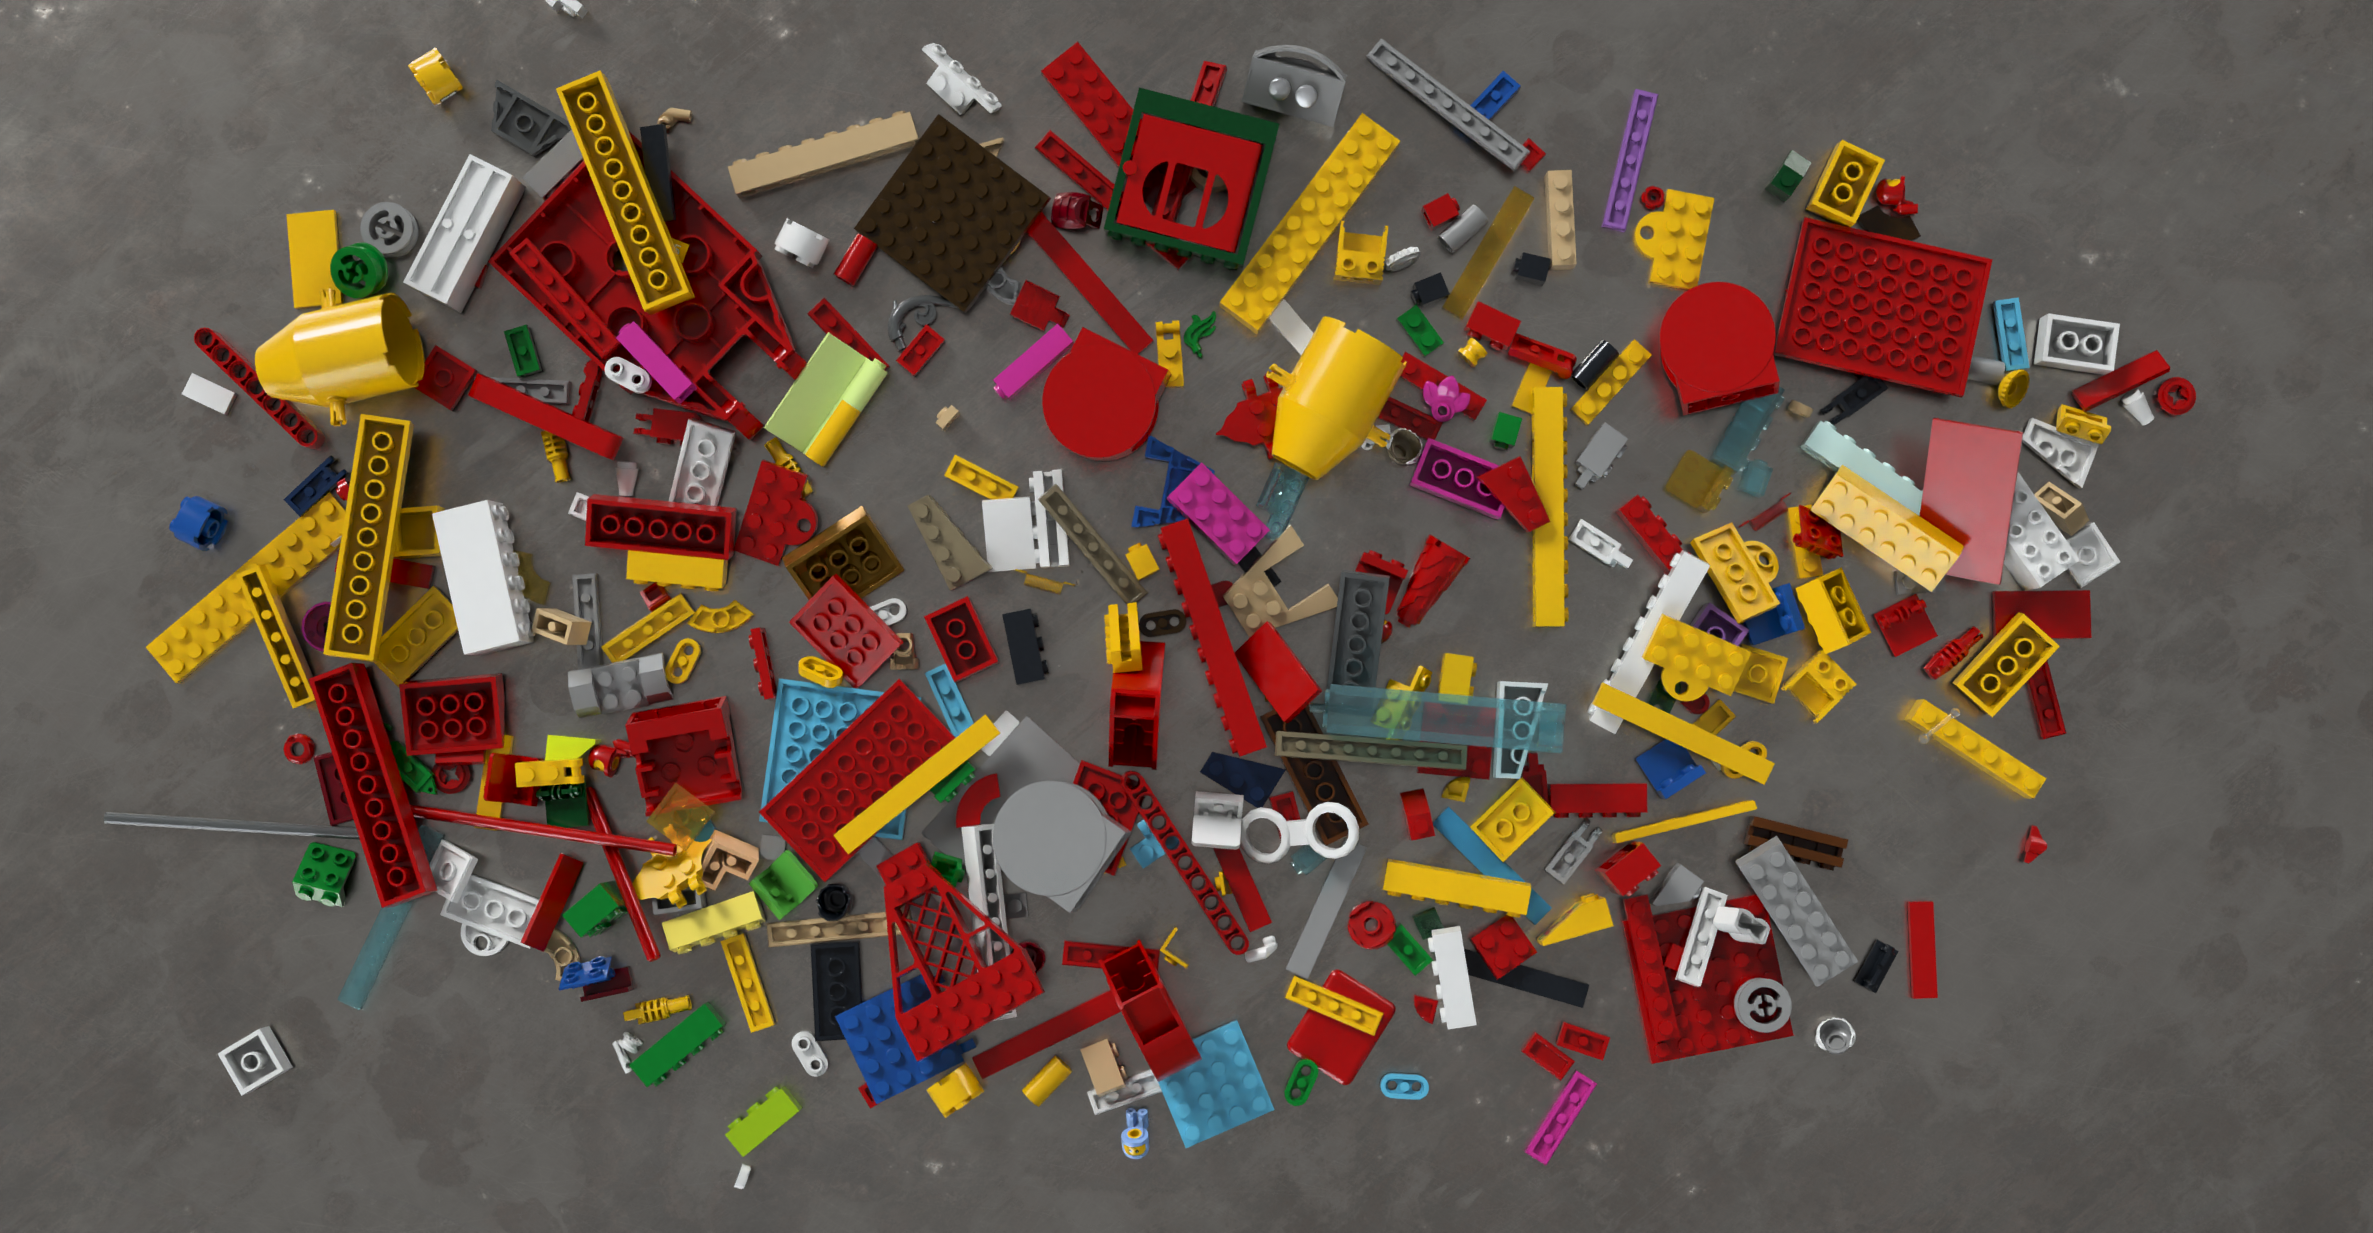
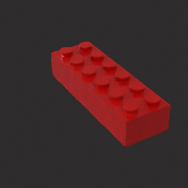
[585,494,737,560]

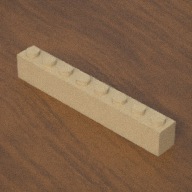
[728,111,919,199]

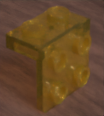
[1665,450,1734,514]

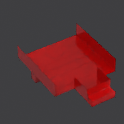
[1010,280,1070,331]

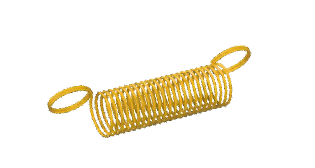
[1015,569,1075,595]

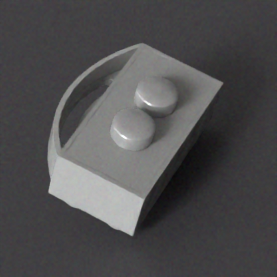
[1241,45,1348,127]

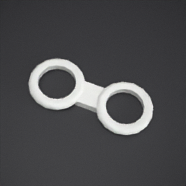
[1240,802,1359,864]

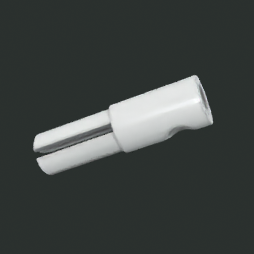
[612,1040,632,1074]

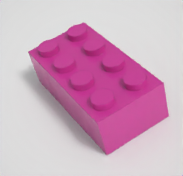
[1409,438,1505,520]
[1166,462,1270,566]

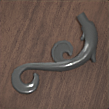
[888,295,978,352]

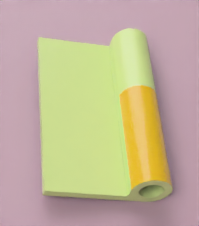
[764,332,888,467]

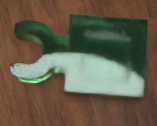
[1412,907,1444,953]

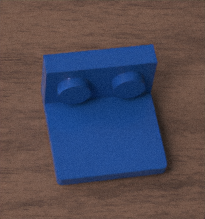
[1743,583,1805,646]
[1636,739,1706,799]

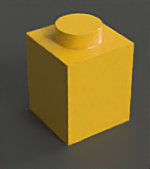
[1125,543,1160,582]

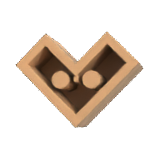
[701,830,759,890]

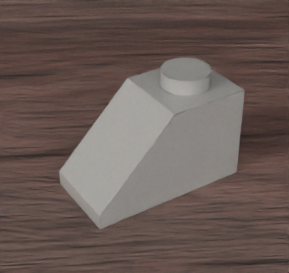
[1649,863,1704,906]

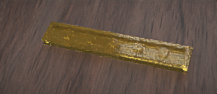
[1442,186,1534,320]

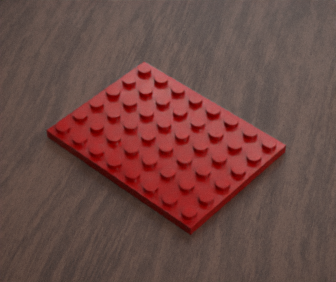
[1774,217,1993,398]

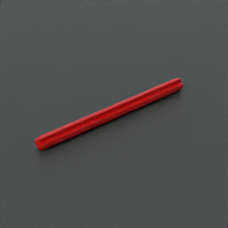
[586,787,661,962]

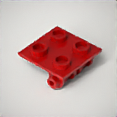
[1793,505,1843,559]
[1873,594,1938,657]

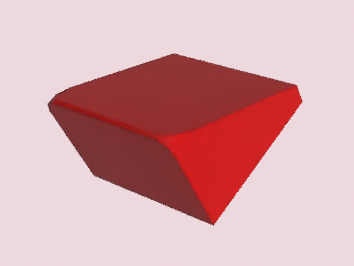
[640,582,672,612]

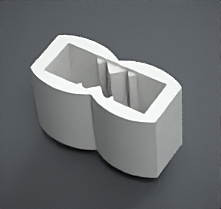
[1713,906,1771,944]

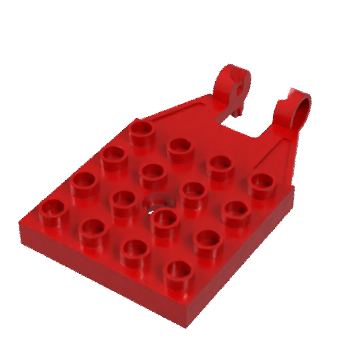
[488,131,807,441]

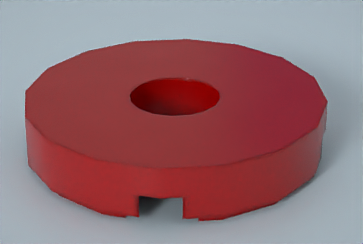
[1348,901,1396,950]

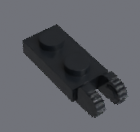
[1820,376,1888,425]

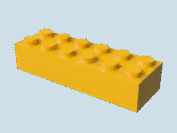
[1810,465,1964,592]

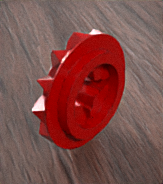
[2157,377,2196,415]
[432,763,471,794]

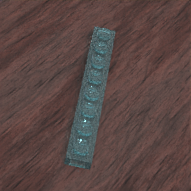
[337,825,445,1010]

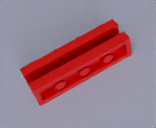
[1548,783,1648,818]

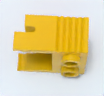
[1334,221,1388,285]
[1781,650,1857,723]

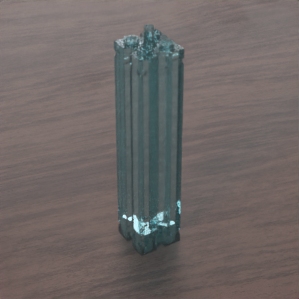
[1310,684,1566,754]

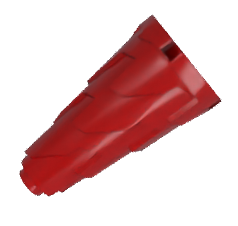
[1397,534,1471,628]

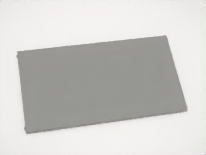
[921,716,1080,873]

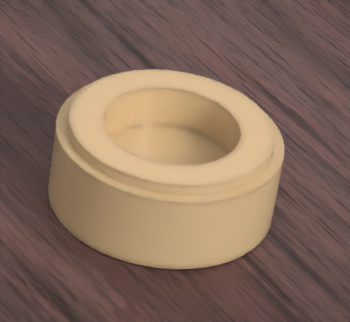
[1788,400,1813,418]

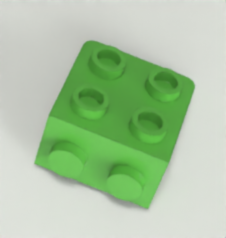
[749,850,818,920]

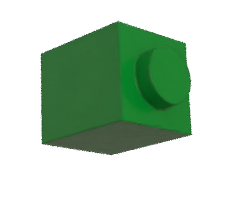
[1489,412,1522,451]

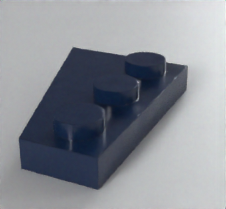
[1200,752,1286,808]

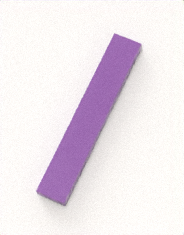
[1601,89,1659,232]

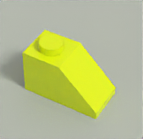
[545,735,601,760]

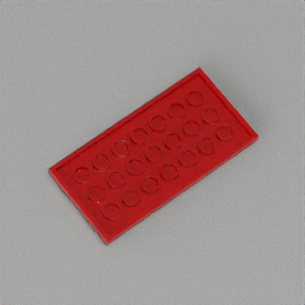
[759,679,956,882]

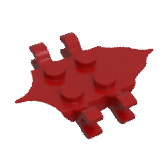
[1216,371,1283,460]

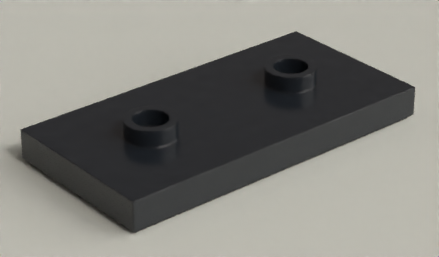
[810,941,862,1042]

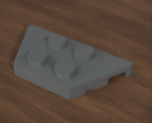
[491,80,571,156]

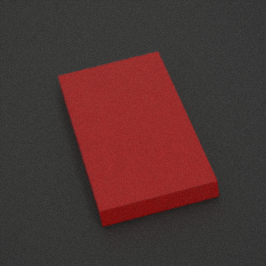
[1992,590,2092,639]
[1234,621,1322,723]

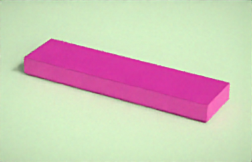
[1525,1070,1597,1165]

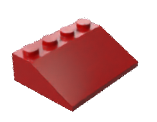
[399,673,505,756]

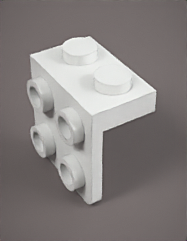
[1191,791,1244,850]

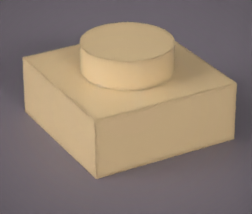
[936,405,960,432]

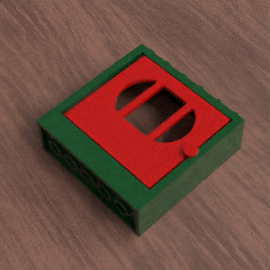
[1104,87,1280,270]

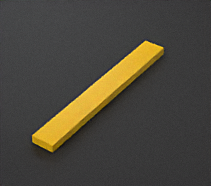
[1592,682,1775,785]
[833,714,1001,854]

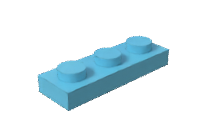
[1993,297,2030,372]
[925,664,974,737]

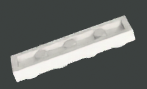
[1675,887,1728,987]

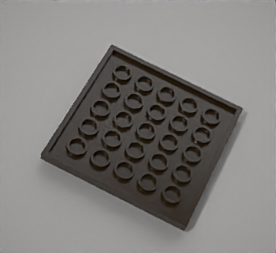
[854,114,1051,313]

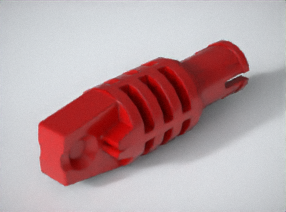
[1924,626,1984,680]

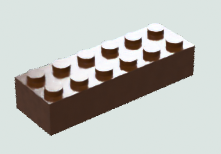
[1260,705,1369,846]

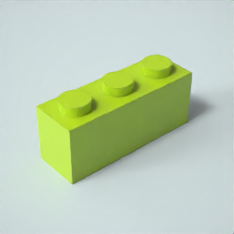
[725,1086,803,1157]

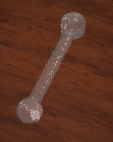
[1918,708,1960,744]

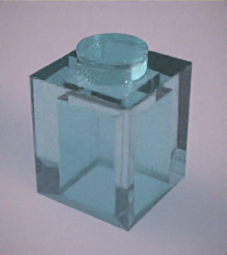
[1737,459,1773,498]
[1290,845,1327,875]

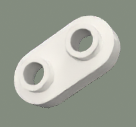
[605,357,652,394]
[870,598,907,626]
[792,1031,829,1077]

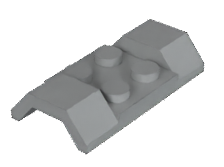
[568,653,674,718]

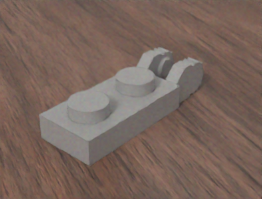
[1544,818,1603,885]

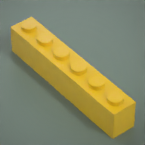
[236,564,315,709]
[1904,699,2047,799]
[1383,858,1532,918]

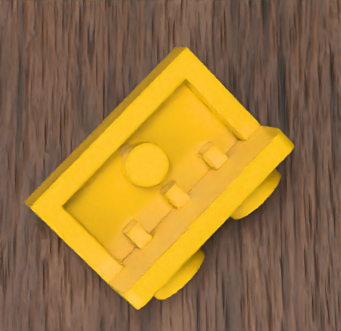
[2056,404,2111,444]

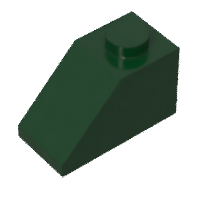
[1765,150,1811,202]

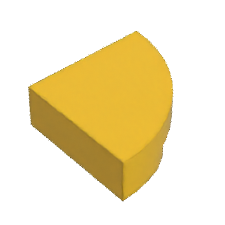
[1441,777,1470,802]

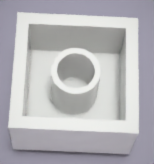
[218,1026,293,1096]

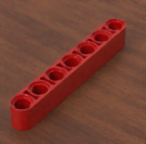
[194,327,325,449]
[468,373,624,460]

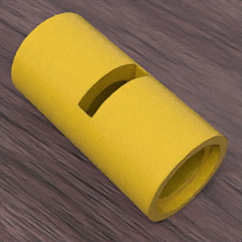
[1022,1055,1073,1107]

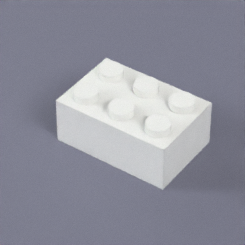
[2034,313,2120,375]

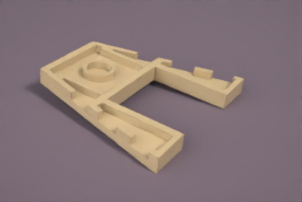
[1223,524,1338,637]

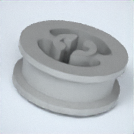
[360,202,419,258]
[1734,978,1792,1033]

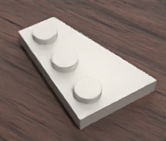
[2022,418,2099,489]

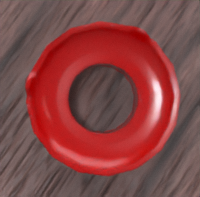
[283,733,315,764]

